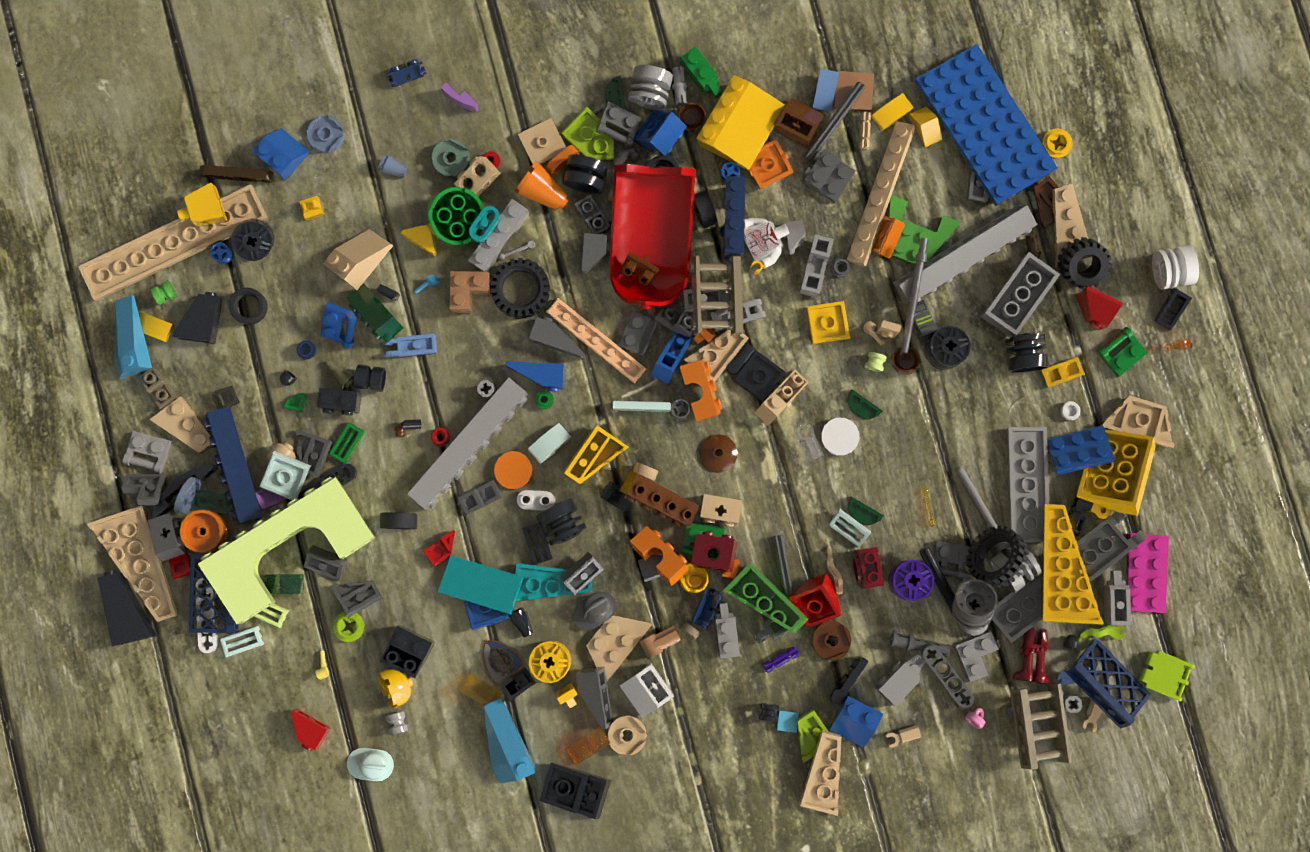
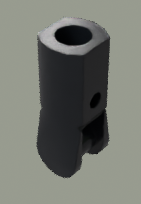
[727,342,755,375]

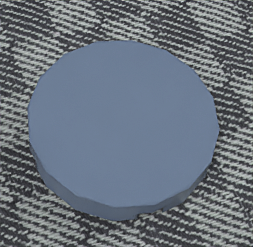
[306,115,345,153]
[174,477,201,514]

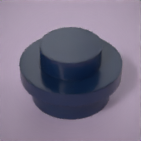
[297,340,316,360]

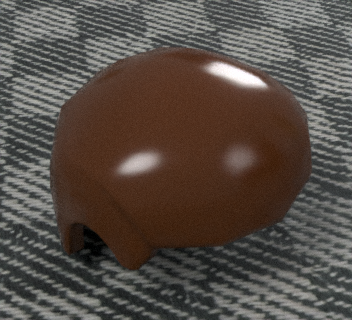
[678,102,706,131]
[891,347,921,375]

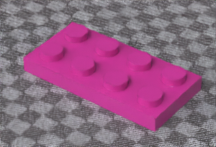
[1126,533,1169,613]

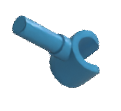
[414,275,440,294]

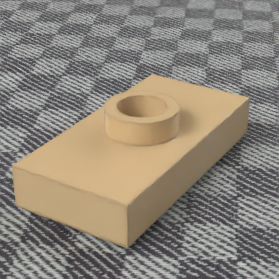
[876,320,901,338]

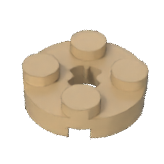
[608,715,647,755]

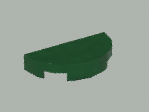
[605,75,626,110]
[848,389,883,419]
[848,497,884,525]

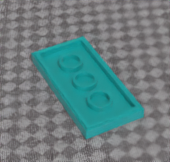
[438,555,523,615]

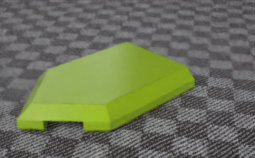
[561,107,614,160]

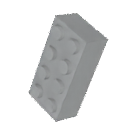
[981,252,1060,338]

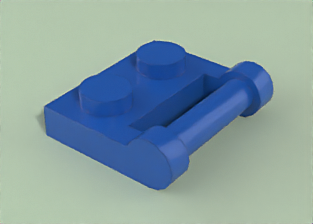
[320,302,358,348]

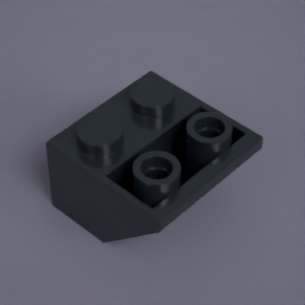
[380,625,435,679]

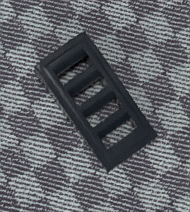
[1154,288,1192,330]

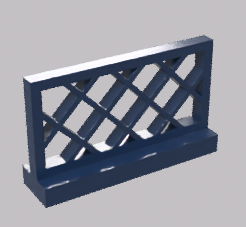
[188,555,239,633]
[1065,638,1151,729]

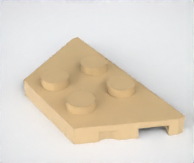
[1101,395,1175,449]
[586,615,652,682]

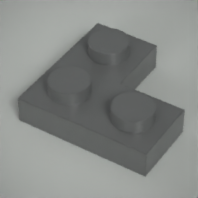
[122,473,166,506]

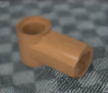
[639,626,681,659]

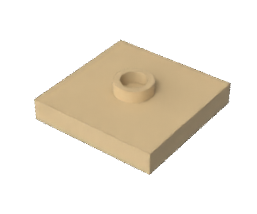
[518,118,566,165]

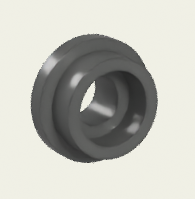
[831,258,851,277]

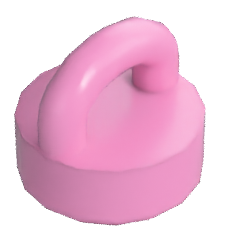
[965,708,986,729]

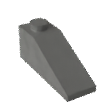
[529,316,585,359]
[575,667,613,730]

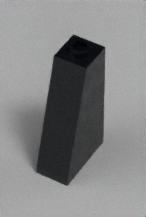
[98,570,156,646]

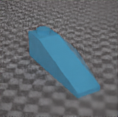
[114,295,152,380]
[484,697,535,783]

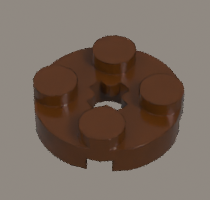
[812,621,851,660]

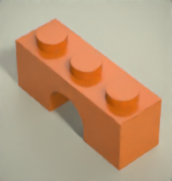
[680,358,722,422]
[630,526,688,586]

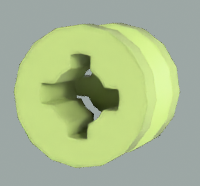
[864,352,887,372]

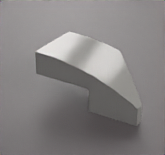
[784,220,806,255]

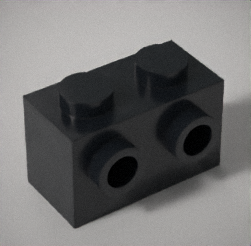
[317,388,362,416]

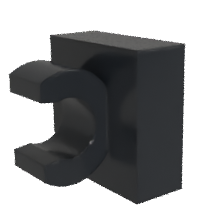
[1067,511,1086,536]

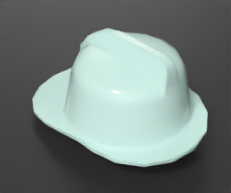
[347,748,394,781]

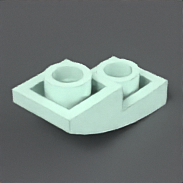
[528,423,571,464]

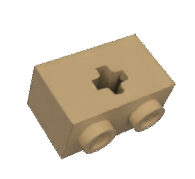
[700,494,742,527]

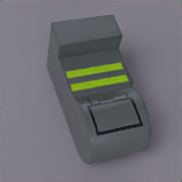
[913,300,938,339]

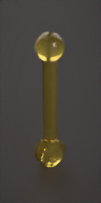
[922,487,937,527]

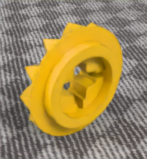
[1042,128,1073,159]

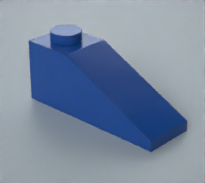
[651,332,695,384]
[506,361,565,392]

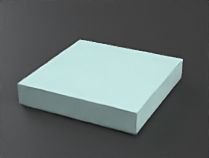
[259,451,311,500]

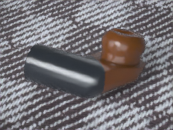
[394,419,422,437]

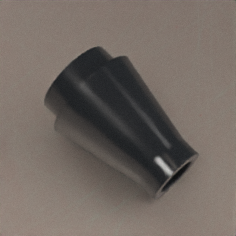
[510,607,533,638]

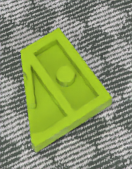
[797,709,829,763]

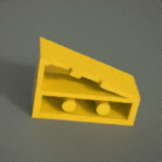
[562,425,629,484]

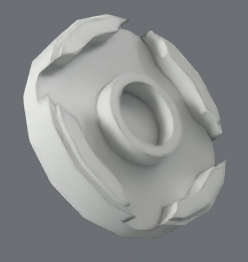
[821,418,859,456]

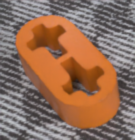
[546,145,579,175]

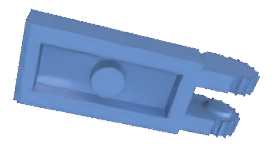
[383,334,438,358]

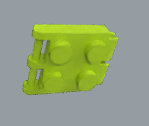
[1139,650,1195,702]

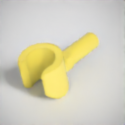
[315,651,329,680]

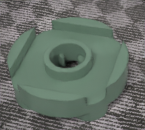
[432,139,470,178]

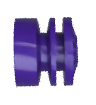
[888,560,934,601]

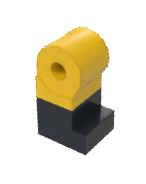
[1070,493,1112,519]

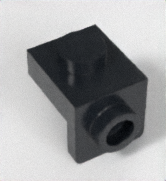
[601,481,631,512]

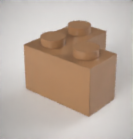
[450,271,491,313]

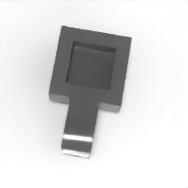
[755,619,789,644]

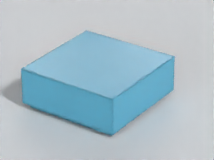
[777,710,799,733]

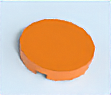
[494,451,533,490]

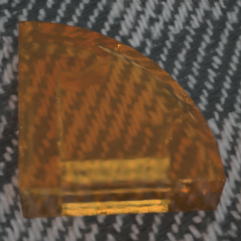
[1173,339,1194,350]

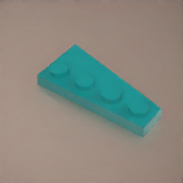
[515,563,593,601]

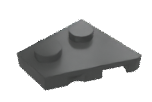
[296,429,332,478]

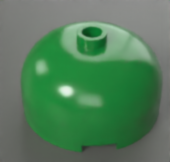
[426,187,484,245]

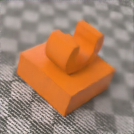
[693,328,717,344]

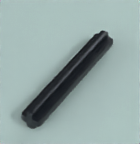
[919,546,955,615]

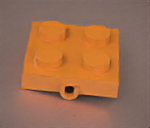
[748,139,794,190]

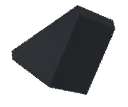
[498,667,536,702]

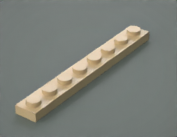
[847,121,915,267]

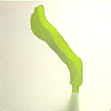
[1078,625,1127,642]

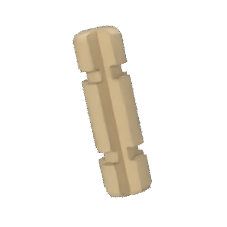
[859,112,871,149]

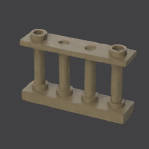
[689,256,743,336]
[1010,683,1072,770]

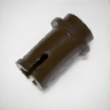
[1025,235,1041,259]

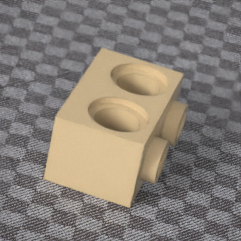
[454,156,501,200]

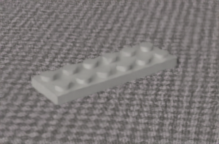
[1007,427,1049,543]

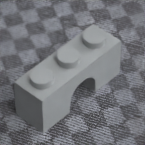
[799,234,834,298]

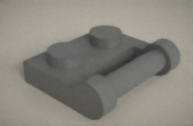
[595,101,642,148]

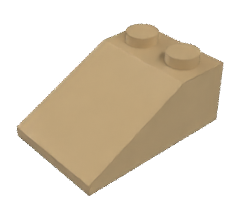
[323,229,393,290]

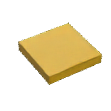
[806,301,850,345]

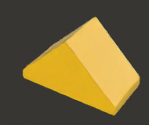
[909,107,942,148]
[401,225,437,257]

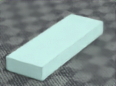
[613,401,671,412]

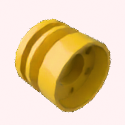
[529,640,572,683]

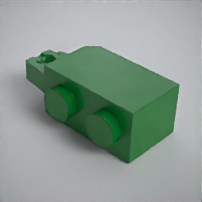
[680,46,722,99]

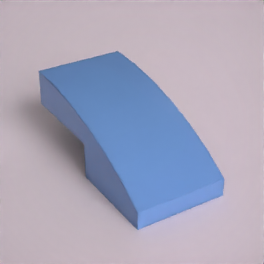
[812,69,839,113]

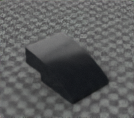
[539,763,611,819]

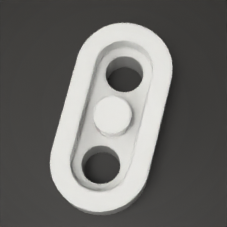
[517,490,556,511]

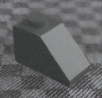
[582,233,610,275]

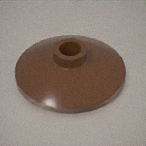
[699,434,737,473]

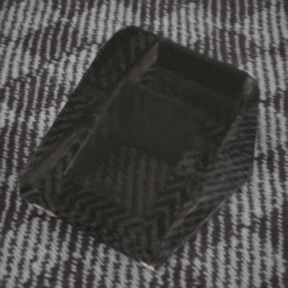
[212,386,240,409]

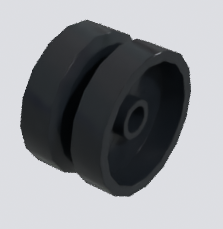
[562,155,608,194]

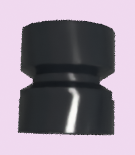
[354,364,386,392]

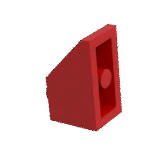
[291,709,331,751]

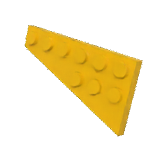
[1042,504,1104,625]

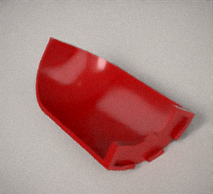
[609,164,696,309]

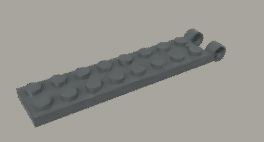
[991,512,1147,644]

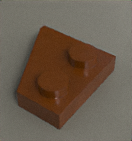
[1033,176,1058,228]

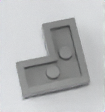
[954,631,999,682]

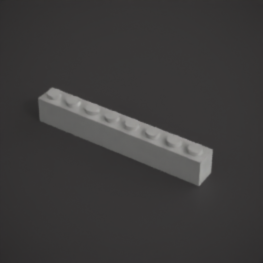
[893,204,1037,304]
[408,378,528,510]

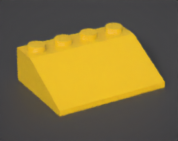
[696,75,786,170]
[1077,429,1156,516]

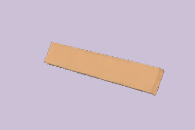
[546,298,646,384]

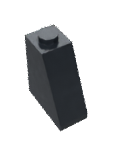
[172,292,222,344]

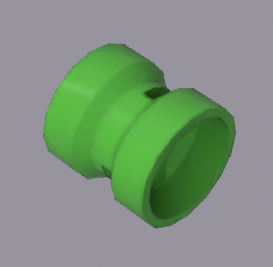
[151,280,178,305]

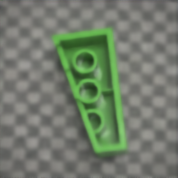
[723,563,808,633]

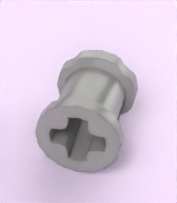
[477,380,496,399]
[1063,694,1082,713]

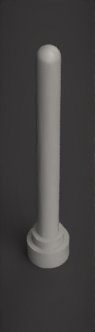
[957,467,1010,551]

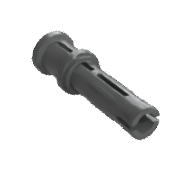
[889,630,950,657]

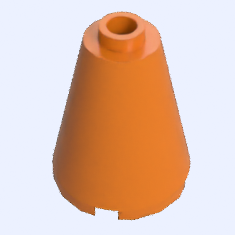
[514,160,568,210]

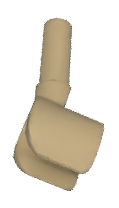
[863,321,884,346]

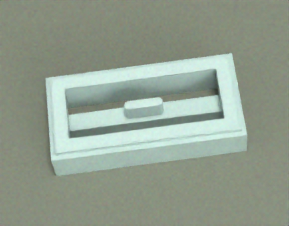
[828,509,871,548]
[220,626,264,657]

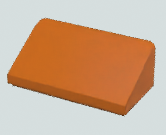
[871,216,905,258]

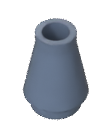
[378,155,408,178]

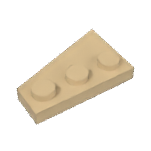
[684,330,749,382]
[150,396,211,453]

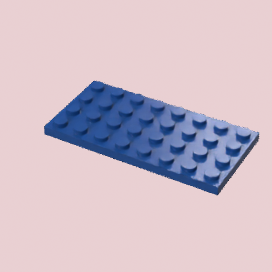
[914,44,1058,206]

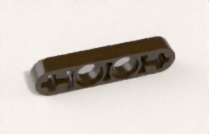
[199,165,274,183]

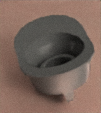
[573,592,617,630]

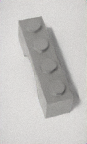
[468,199,529,272]

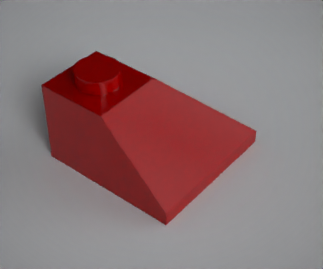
[1076,286,1123,330]
[789,573,842,628]

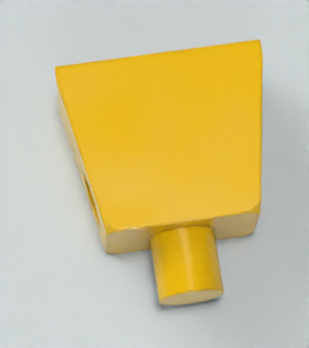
[177,183,228,226]

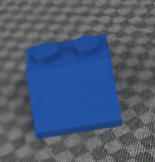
[634,110,687,156]
[252,128,310,180]
[829,695,883,747]

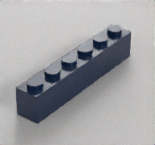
[203,407,263,526]

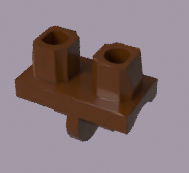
[621,252,659,286]

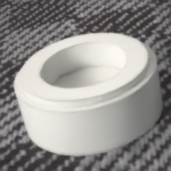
[1060,401,1080,421]

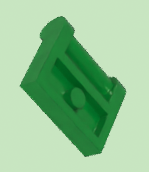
[1097,327,1149,377]
[682,523,725,559]

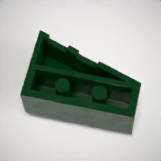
[347,283,404,343]

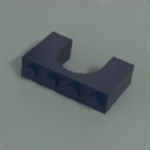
[723,176,745,262]

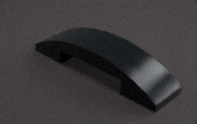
[152,464,219,518]

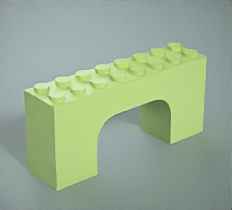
[198,477,375,624]

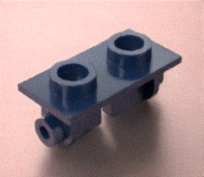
[387,59,427,87]
[691,586,723,629]

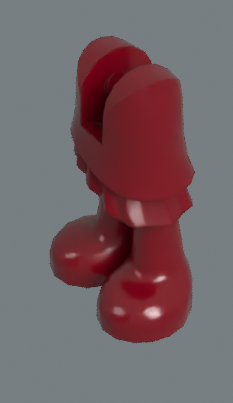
[1013,627,1050,684]

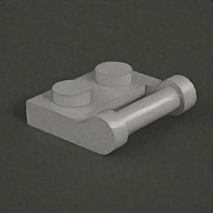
[123,431,172,474]

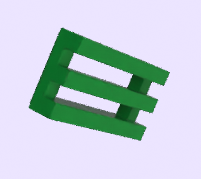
[328,422,365,464]

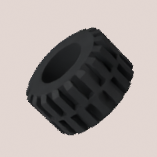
[1057,237,1112,289]

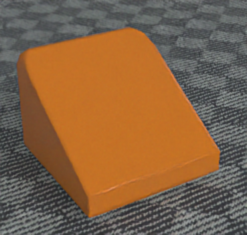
[721,559,740,580]

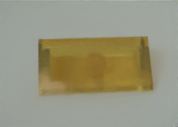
[458,672,503,706]

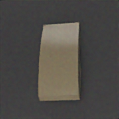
[138,366,177,410]

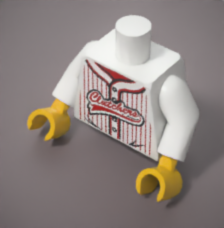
[744,218,790,275]

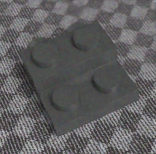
[803,149,856,203]

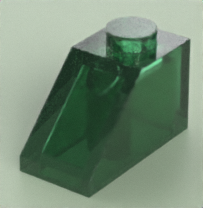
[265,574,304,594]

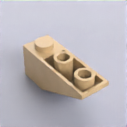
[755,370,809,426]

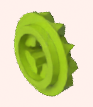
[333,612,365,642]

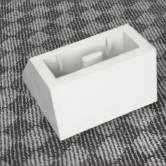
[620,663,674,718]

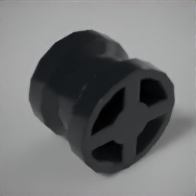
[759,703,779,722]

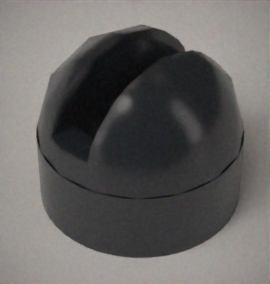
[280,369,297,386]
[1063,635,1079,649]

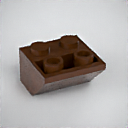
[774,98,825,148]

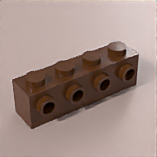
[620,471,700,527]

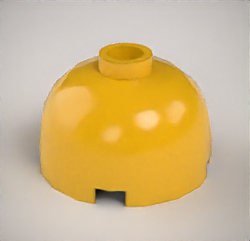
[378,668,413,709]

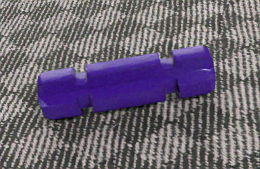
[762,647,799,673]

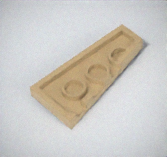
[1052,183,1092,268]
[799,730,841,816]

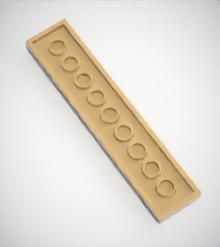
[78,184,268,301]

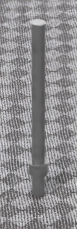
[900,238,928,353]

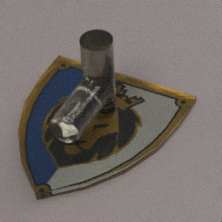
[482,640,527,688]

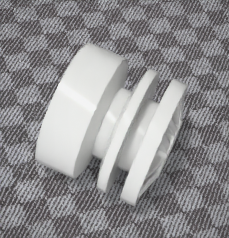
[1152,245,1199,290]

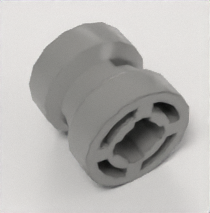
[385,711,408,735]

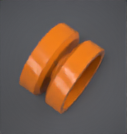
[180,510,230,553]

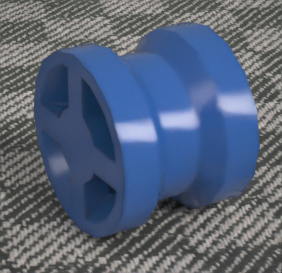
[721,162,740,182]
[210,242,233,264]

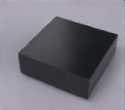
[377,284,400,301]

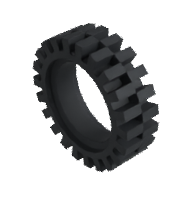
[490,258,550,319]
[966,526,1029,588]

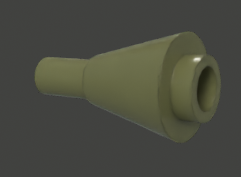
[325,360,355,390]

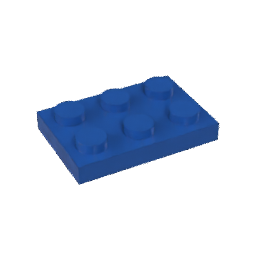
[1047,426,1115,475]

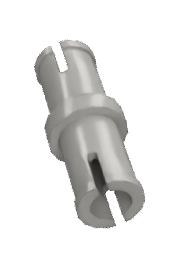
[672,67,687,107]

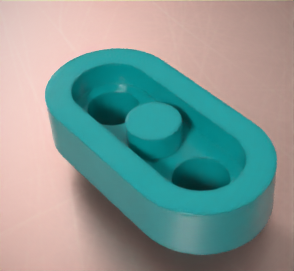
[469,206,500,242]

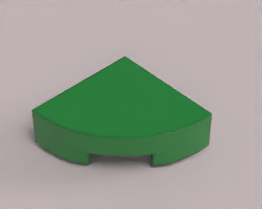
[283,393,307,413]

